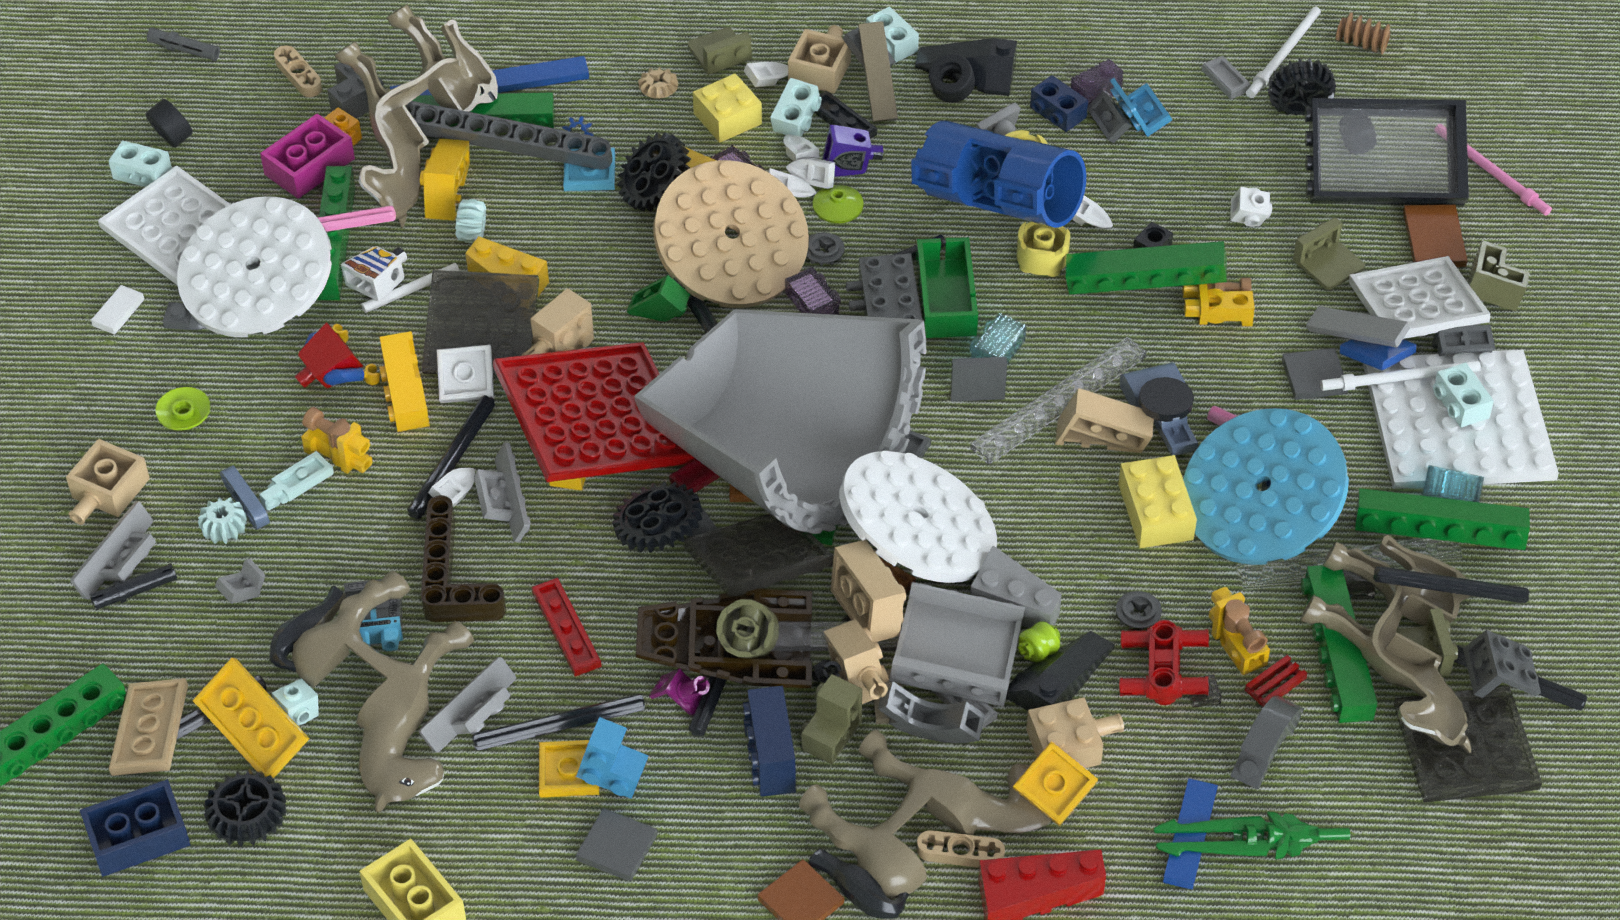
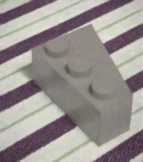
[970,546,1062,628]

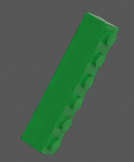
[412,92,555,132]
[317,166,356,300]
[1066,241,1227,295]
[1355,488,1530,551]
[1301,565,1378,723]

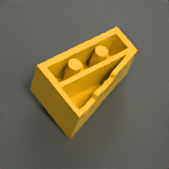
[420,138,470,221]
[465,236,549,317]
[379,331,430,432]

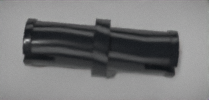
[812,660,841,683]

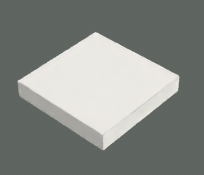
[437,345,494,403]

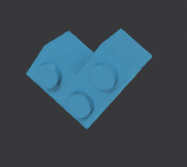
[576,717,649,799]

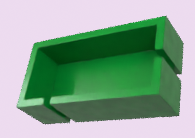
[916,237,978,338]

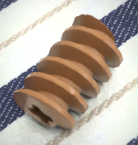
[1336,12,1391,55]

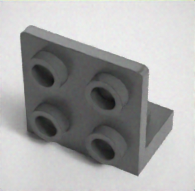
[1463,630,1541,698]

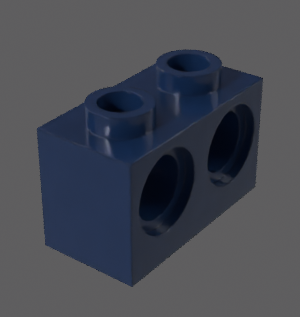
[1030,75,1088,132]

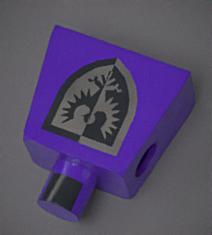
[822,125,884,177]

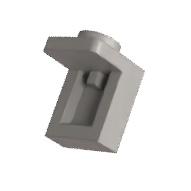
[215,559,265,604]

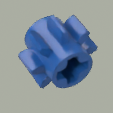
[563,116,594,136]

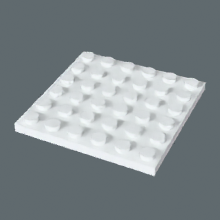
[1363,349,1559,489]

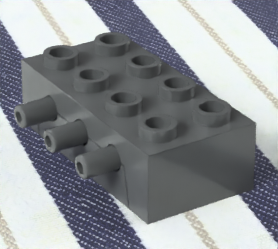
[846,253,922,320]

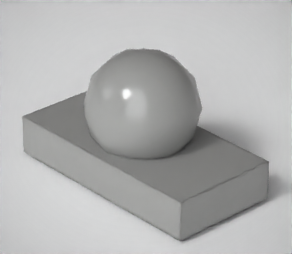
[976,102,1021,135]

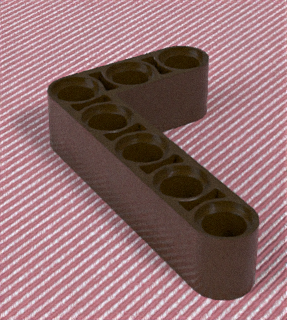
[421,495,506,622]

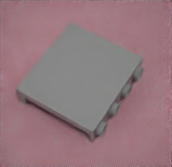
[889,582,1025,707]

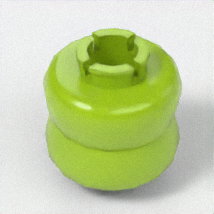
[1018,621,1061,663]

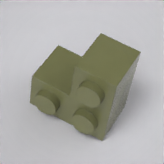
[1468,240,1530,311]
[799,674,862,764]

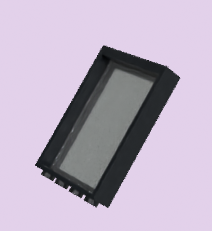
[1304,98,1469,206]

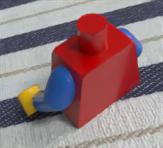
[295,322,381,388]

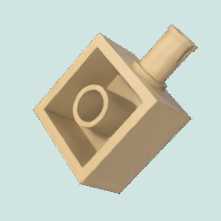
[788,25,851,94]
[521,288,594,356]
[66,439,150,525]
[824,619,889,704]
[1026,697,1124,768]

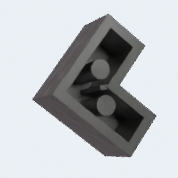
[327,62,384,118]

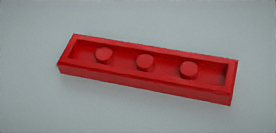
[531,577,602,677]

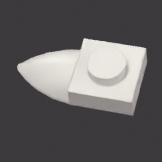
[744,62,788,87]
[783,134,819,161]
[786,158,835,189]
[768,168,816,198]
[1072,196,1113,228]
[428,468,475,507]

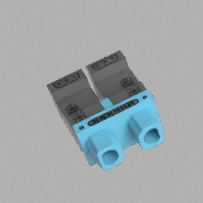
[344,579,403,651]

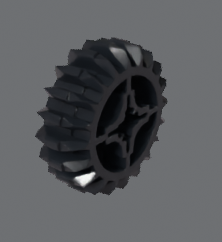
[1268,58,1336,115]
[204,769,287,848]

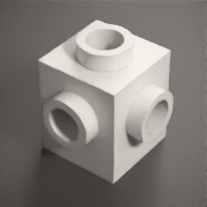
[1230,187,1272,227]

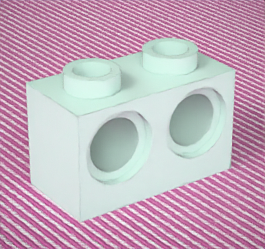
[866,7,919,63]
[770,78,822,137]
[109,140,172,187]
[1433,362,1494,428]

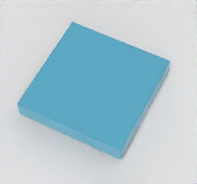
[563,148,615,191]

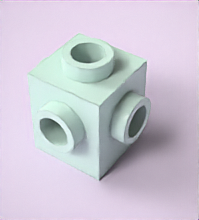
[272,678,319,726]

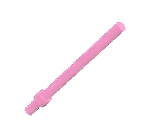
[1434,124,1552,216]

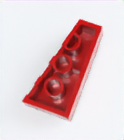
[978,849,1106,920]

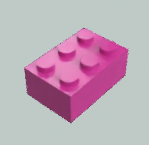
[260,114,355,199]

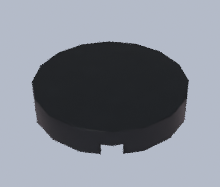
[1138,377,1194,422]

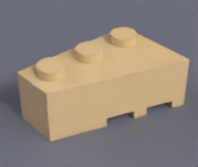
[1055,388,1154,453]

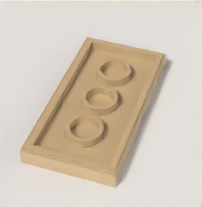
[109,678,188,776]

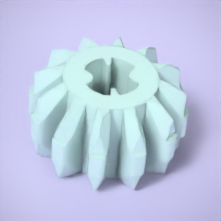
[455,199,486,243]
[198,497,247,544]

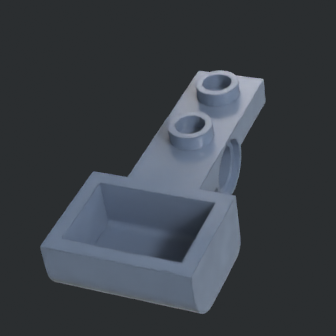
[1120,362,1198,456]

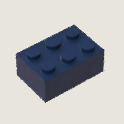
[743,686,796,797]
[80,779,191,877]

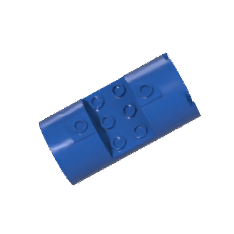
[911,121,1086,228]

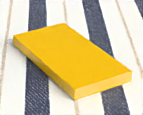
[192,657,310,778]

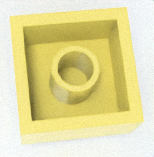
[693,73,762,143]

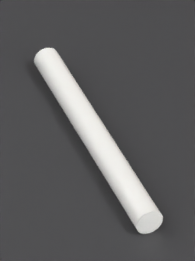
[361,263,460,313]

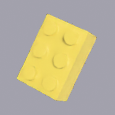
[1118,455,1197,549]
[359,839,466,920]

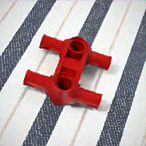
[1119,620,1209,705]

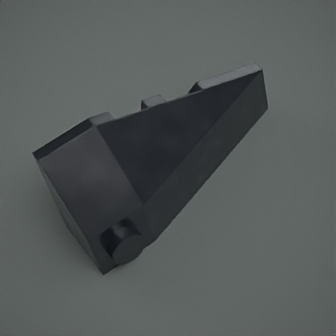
[915,38,1017,96]
[1006,631,1115,711]

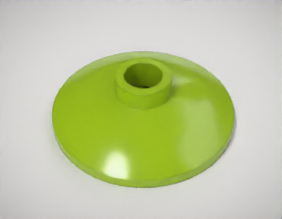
[813,185,864,223]
[155,387,211,430]

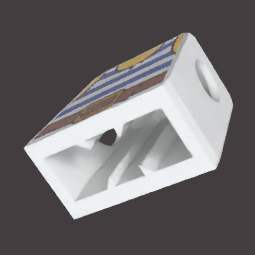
[340,246,407,302]

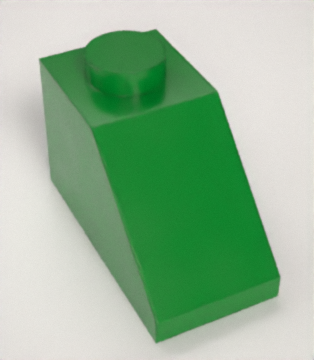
[626,275,690,322]

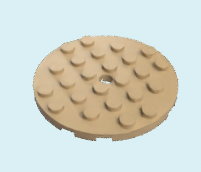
[653,160,809,308]

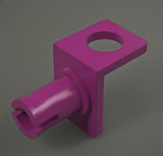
[649,669,710,715]

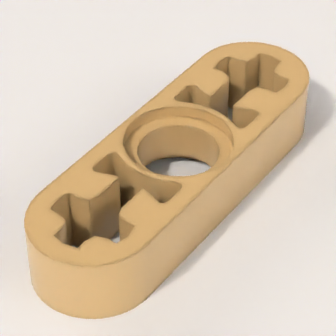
[274,45,322,97]
[917,830,1005,868]

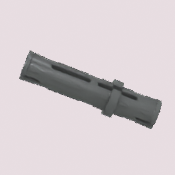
[147,27,220,61]

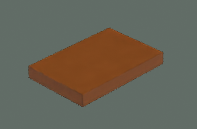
[1403,205,1468,267]

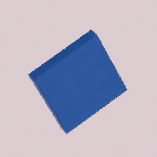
[1340,339,1417,370]

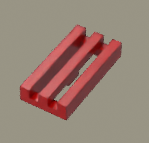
[1245,655,1308,707]

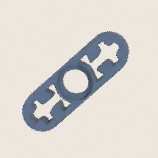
[220,465,270,530]

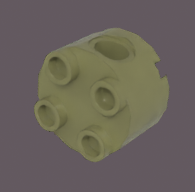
[716,599,779,659]

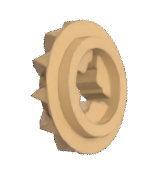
[639,67,678,98]

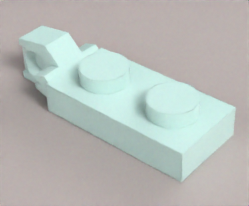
[259,451,334,511]

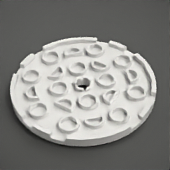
[177,196,332,337]
[839,451,997,583]

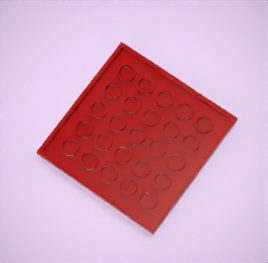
[492,342,696,482]

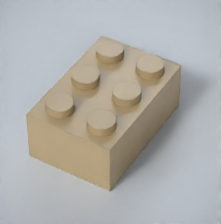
[830,540,906,642]

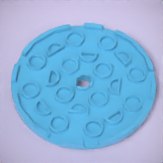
[1183,408,1349,565]

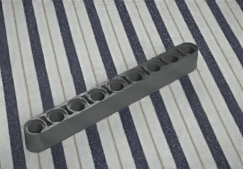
[405,101,613,170]

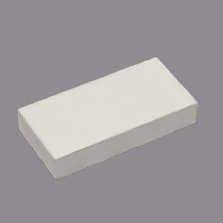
[91,285,144,335]

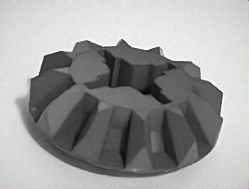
[806,232,845,267]
[1116,591,1162,631]

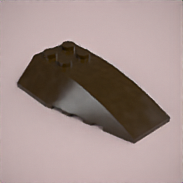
[636,589,812,689]

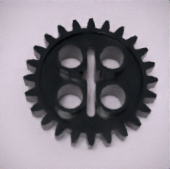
[617,132,691,212]
[612,481,703,553]

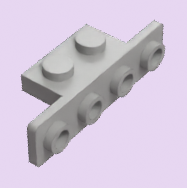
[474,442,530,542]
[70,502,156,599]
[418,657,516,752]

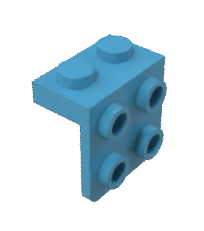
[1110,78,1172,137]

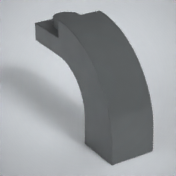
[878,681,985,743]
[1230,696,1305,789]

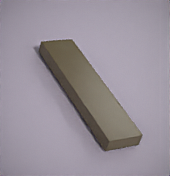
[858,21,898,123]

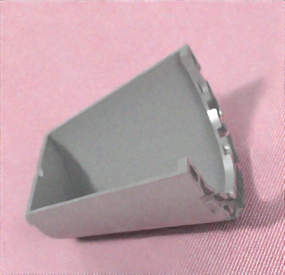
[634,309,926,534]

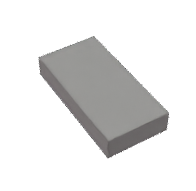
[1202,55,1251,100]

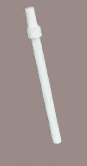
[1246,7,1321,98]
[1320,360,1480,391]

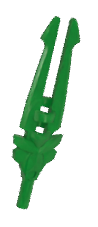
[1153,811,1350,860]

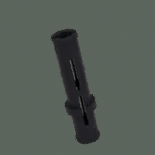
[89,563,177,611]

